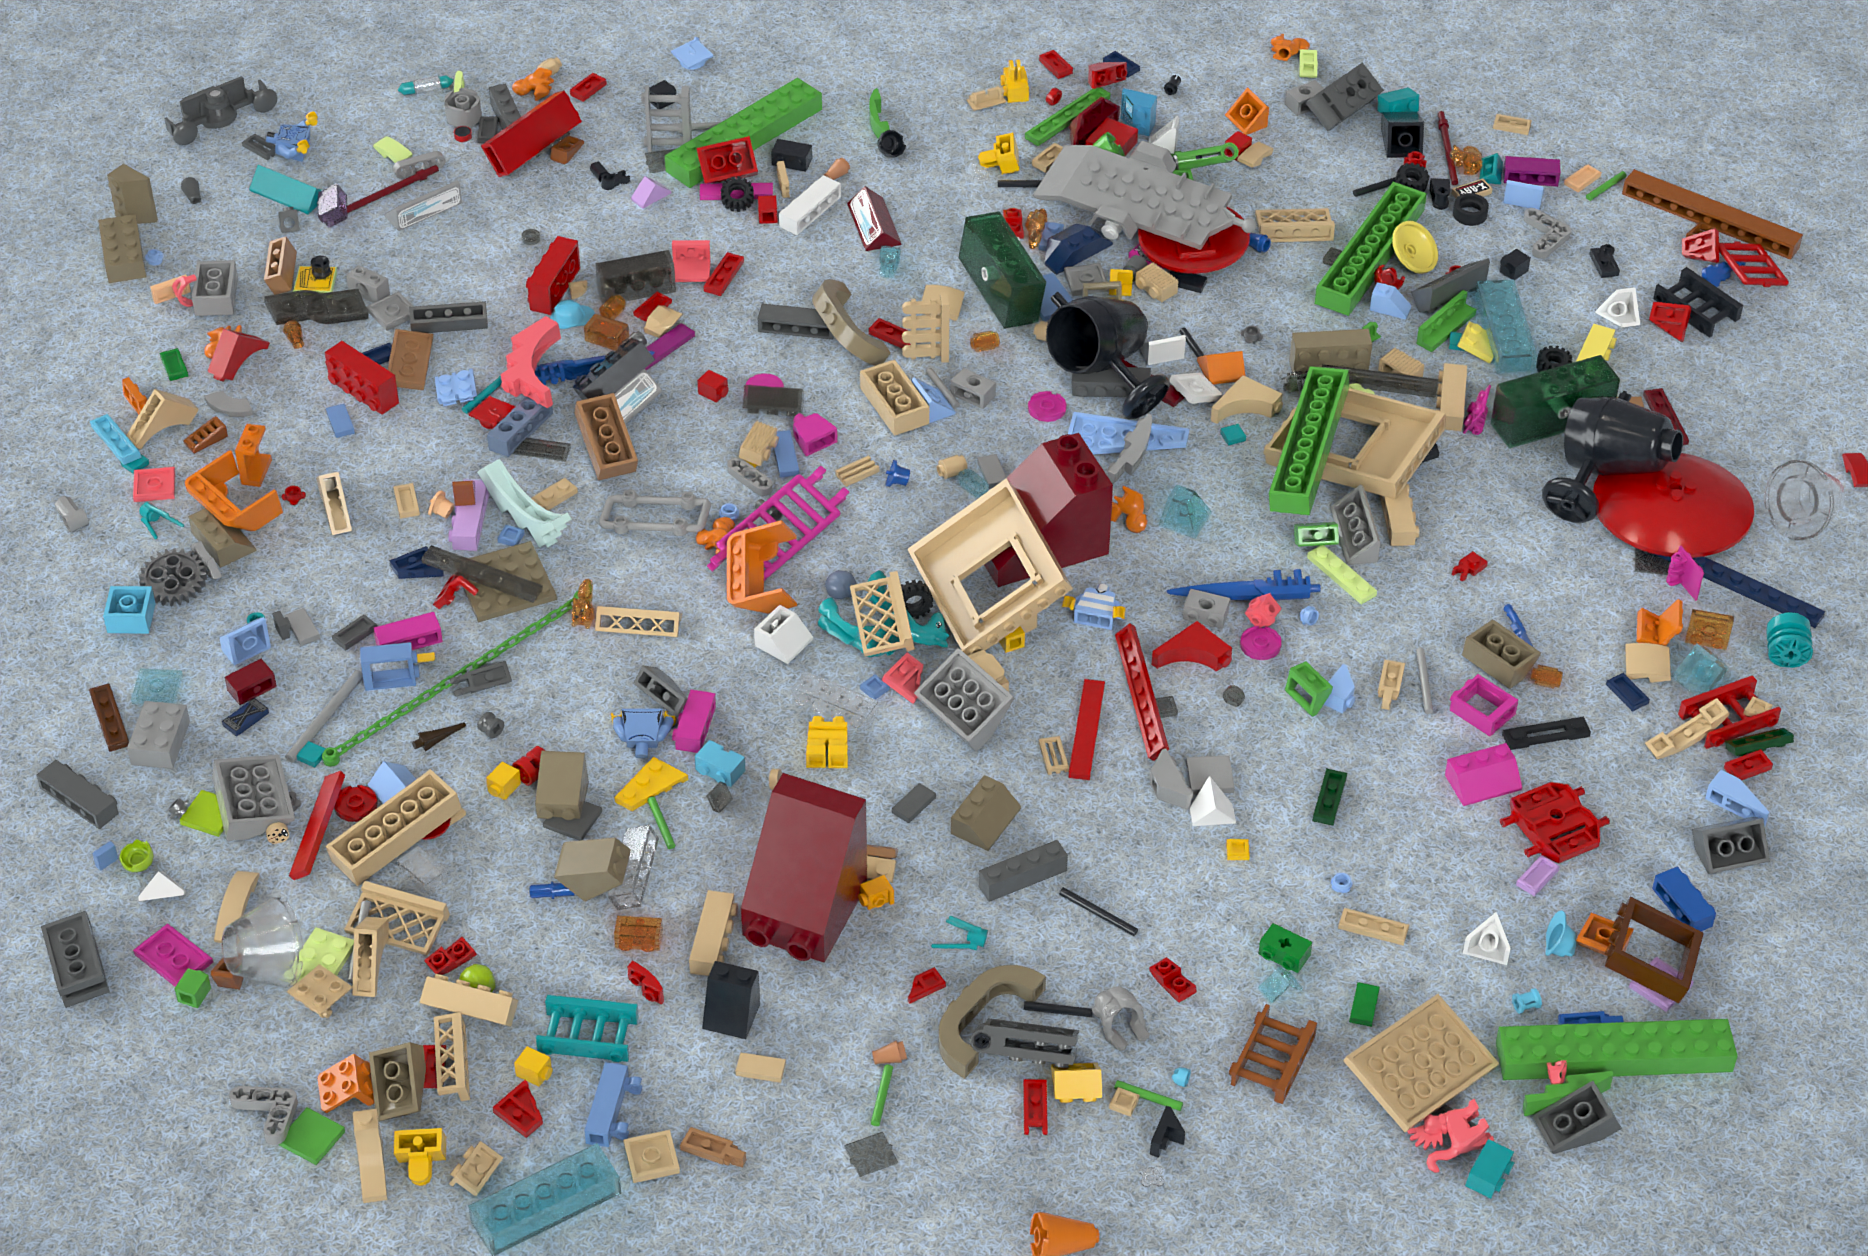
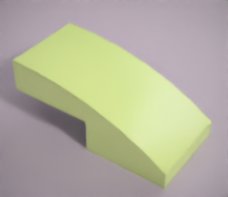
[1299,49,1318,78]
[373,136,413,163]

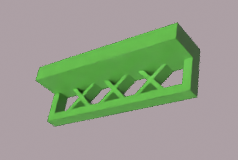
[1416,290,1477,352]

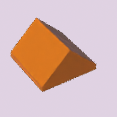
[1225,87,1269,135]
[1197,351,1246,385]
[1576,912,1634,956]

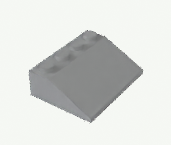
[914,648,1015,752]
[212,755,295,841]

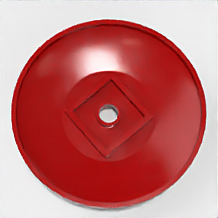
[1138,207,1250,274]

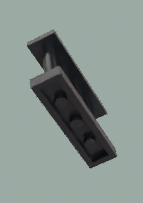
[1653,267,1743,338]

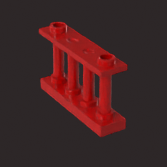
[1678,675,1781,749]

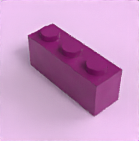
[1503,156,1561,187]

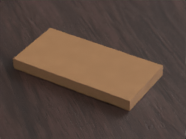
[388,329,434,390]

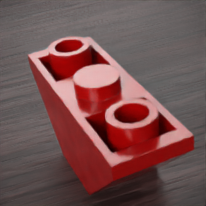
[1088,62,1127,89]

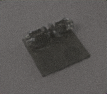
[1281,371,1308,393]

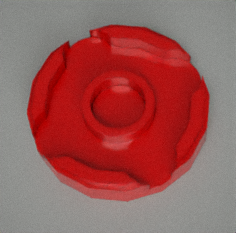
[334,785,378,822]

